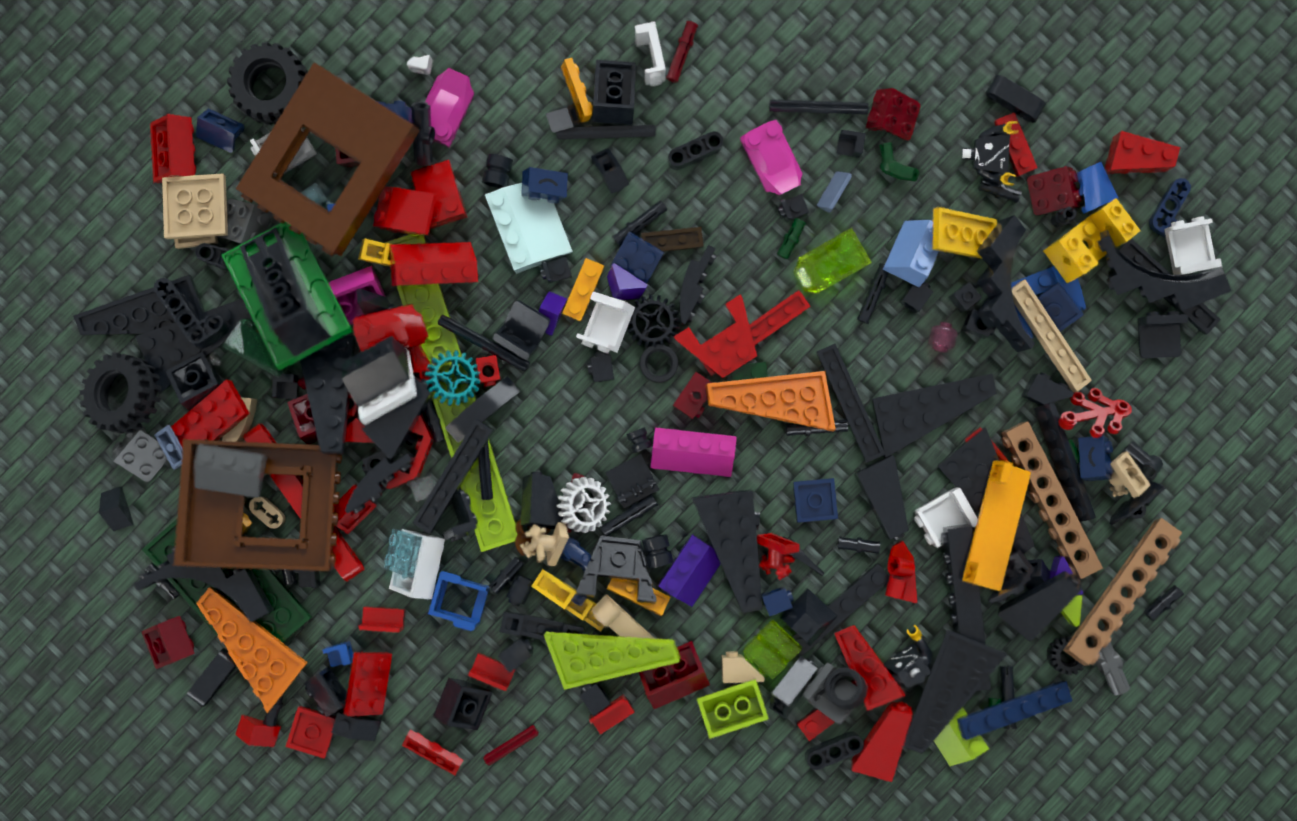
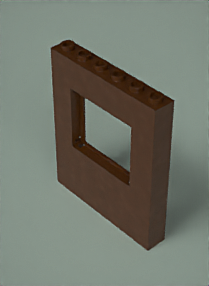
[236,62,420,256]
[174,439,342,571]

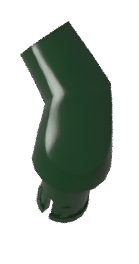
[879,142,919,182]

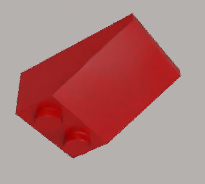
[411,160,468,229]
[373,187,437,235]

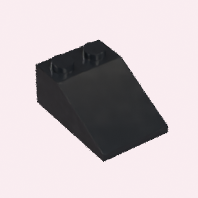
[592,60,636,125]

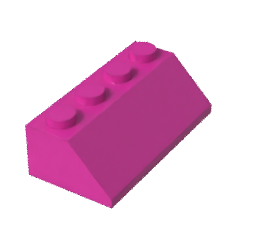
[329,266,386,325]
[651,428,737,477]

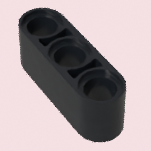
[985,75,1046,123]
[668,131,723,170]
[187,648,237,708]
[805,732,864,770]

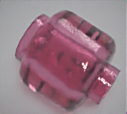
[928,322,957,353]

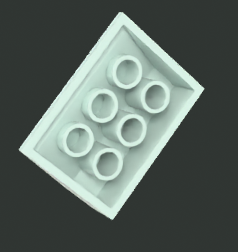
[485,183,572,274]

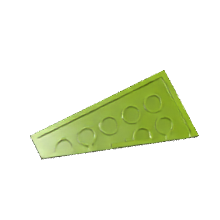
[544,632,680,690]

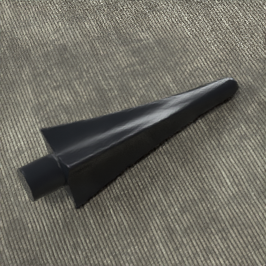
[783,536,824,576]

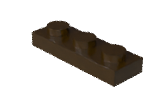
[641,227,704,252]

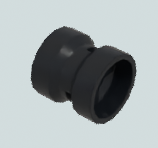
[626,427,652,453]

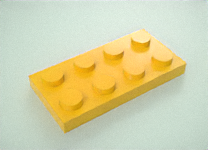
[933,207,997,259]

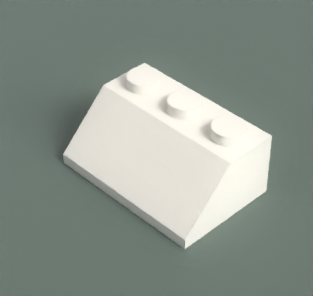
[389,529,445,599]

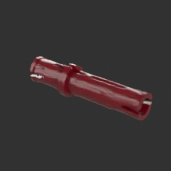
[666,21,699,83]

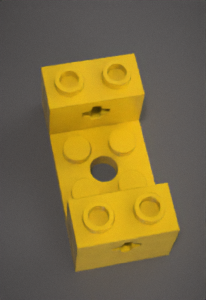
[1043,198,1141,283]

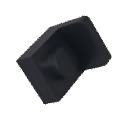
[777,194,809,223]
[540,257,572,284]

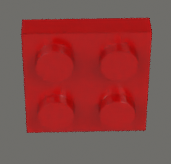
[285,706,336,759]

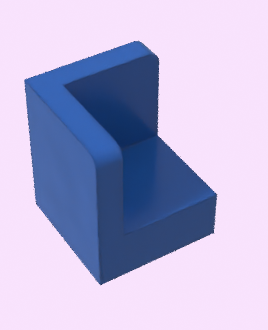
[322,641,354,667]

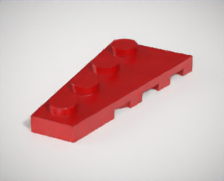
[834,625,906,711]

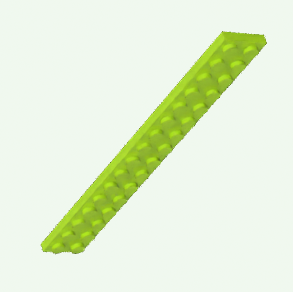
[385,234,517,552]

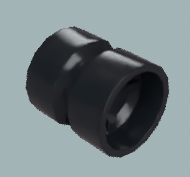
[482,154,513,189]
[642,534,673,568]

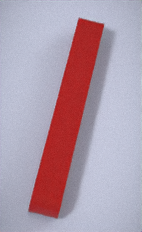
[243,423,364,582]

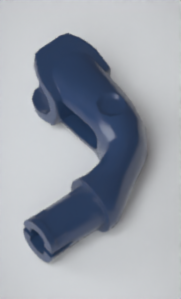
[560,538,591,606]

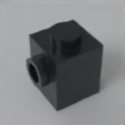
[587,352,615,383]

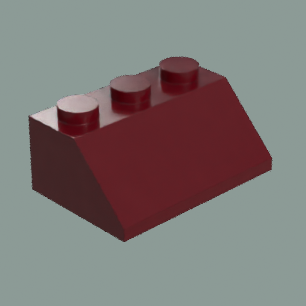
[639,641,710,709]

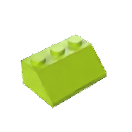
[697,679,769,739]
[934,707,989,766]

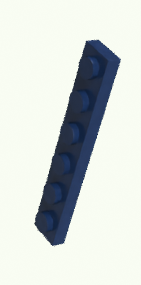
[957,681,1072,740]

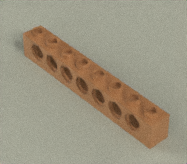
[1001,421,1103,579]
[1063,518,1182,665]

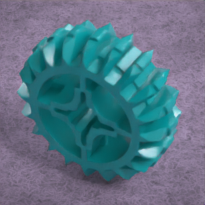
[425,350,481,406]

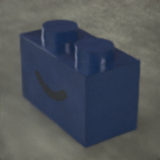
[521,167,568,203]
[1078,436,1114,481]

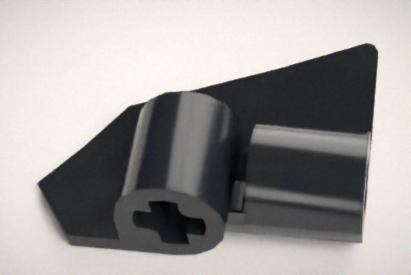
[1110,481,1166,525]

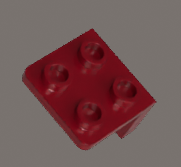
[866,88,921,141]
[1027,166,1082,216]

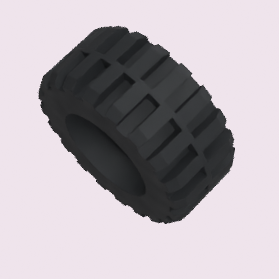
[227,42,308,125]

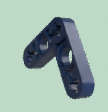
[1149,178,1191,238]

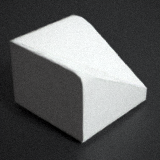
[407,55,433,75]

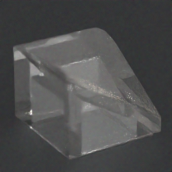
[410,475,435,502]

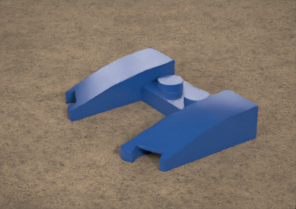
[1011,266,1086,338]

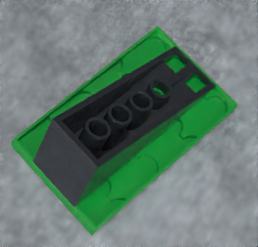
[221,221,353,371]

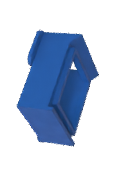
[428,571,490,631]

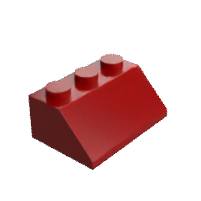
[150,114,196,183]

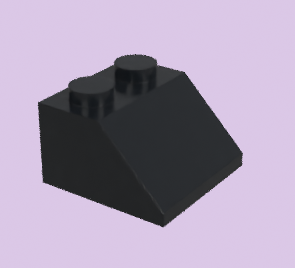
[166,351,223,411]
[304,666,347,717]
[433,677,493,730]

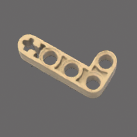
[592,594,655,639]

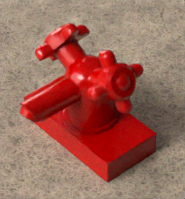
[757,533,800,580]

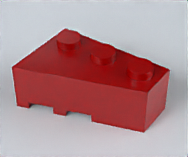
[1104,131,1180,175]

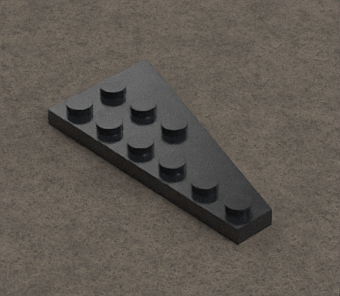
[938,426,1035,554]

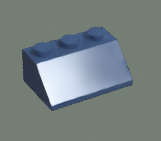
[883,220,939,287]

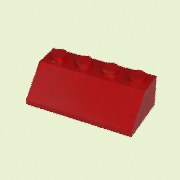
[389,242,478,286]

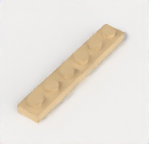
[1012,280,1092,392]

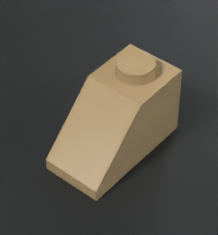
[721,651,764,683]

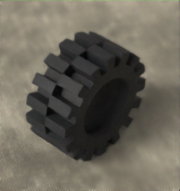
[1047,636,1084,675]

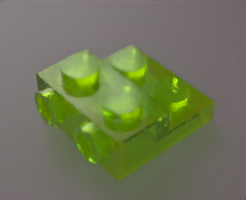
[743,619,802,680]

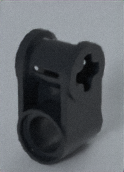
[195,243,230,271]

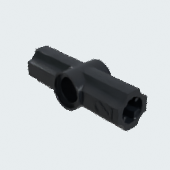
[411,102,435,166]

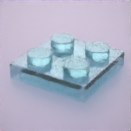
[384,528,422,577]

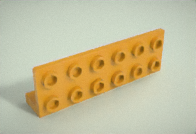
[962,461,1031,591]

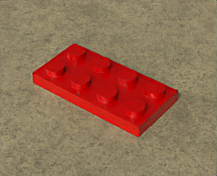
[171,380,250,448]

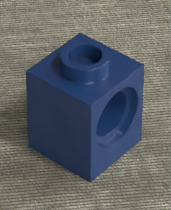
[761,587,794,616]

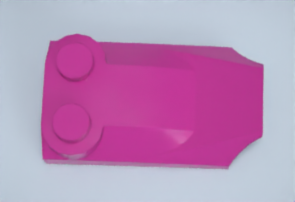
[425,68,474,148]
[740,120,803,195]

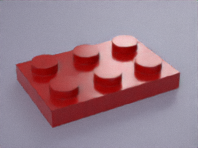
[344,652,392,716]

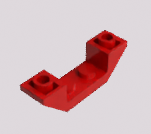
[386,413,434,489]

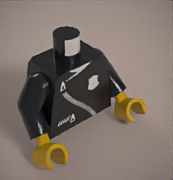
[961,121,1019,186]
[884,625,933,689]

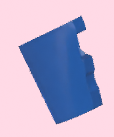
[1077,162,1118,214]

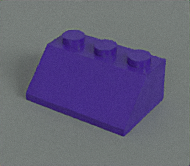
[658,534,721,607]

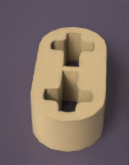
[249,497,285,529]

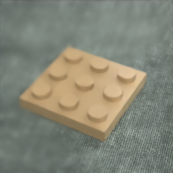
[162,174,228,239]

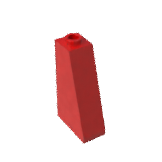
[851,701,912,782]

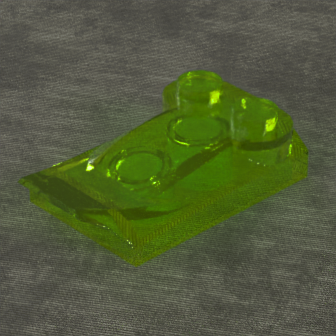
[793,228,872,293]

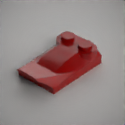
[353,304,429,352]

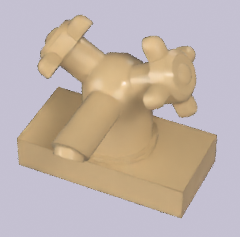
[1109,451,1150,498]
[520,522,568,566]

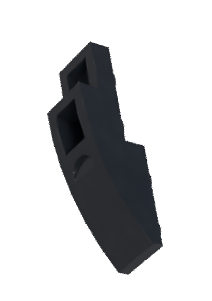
[680,245,717,326]
[345,453,415,514]

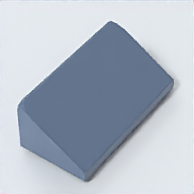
[817,172,852,213]
[154,425,183,470]

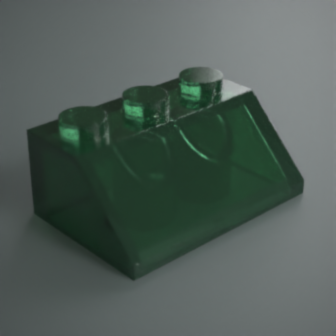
[223,318,289,378]

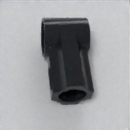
[1120,441,1163,481]

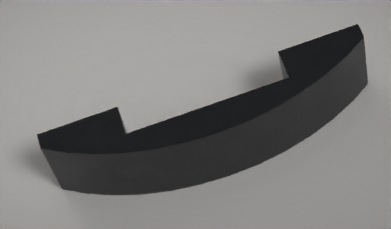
[445,376,521,444]
[499,611,584,640]

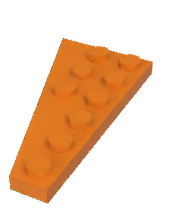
[706,371,836,432]
[196,587,308,713]

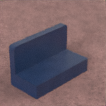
[196,108,244,153]

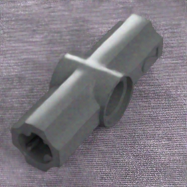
[1088,637,1131,695]

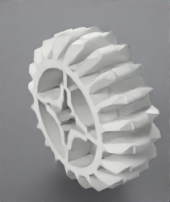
[557,477,611,533]

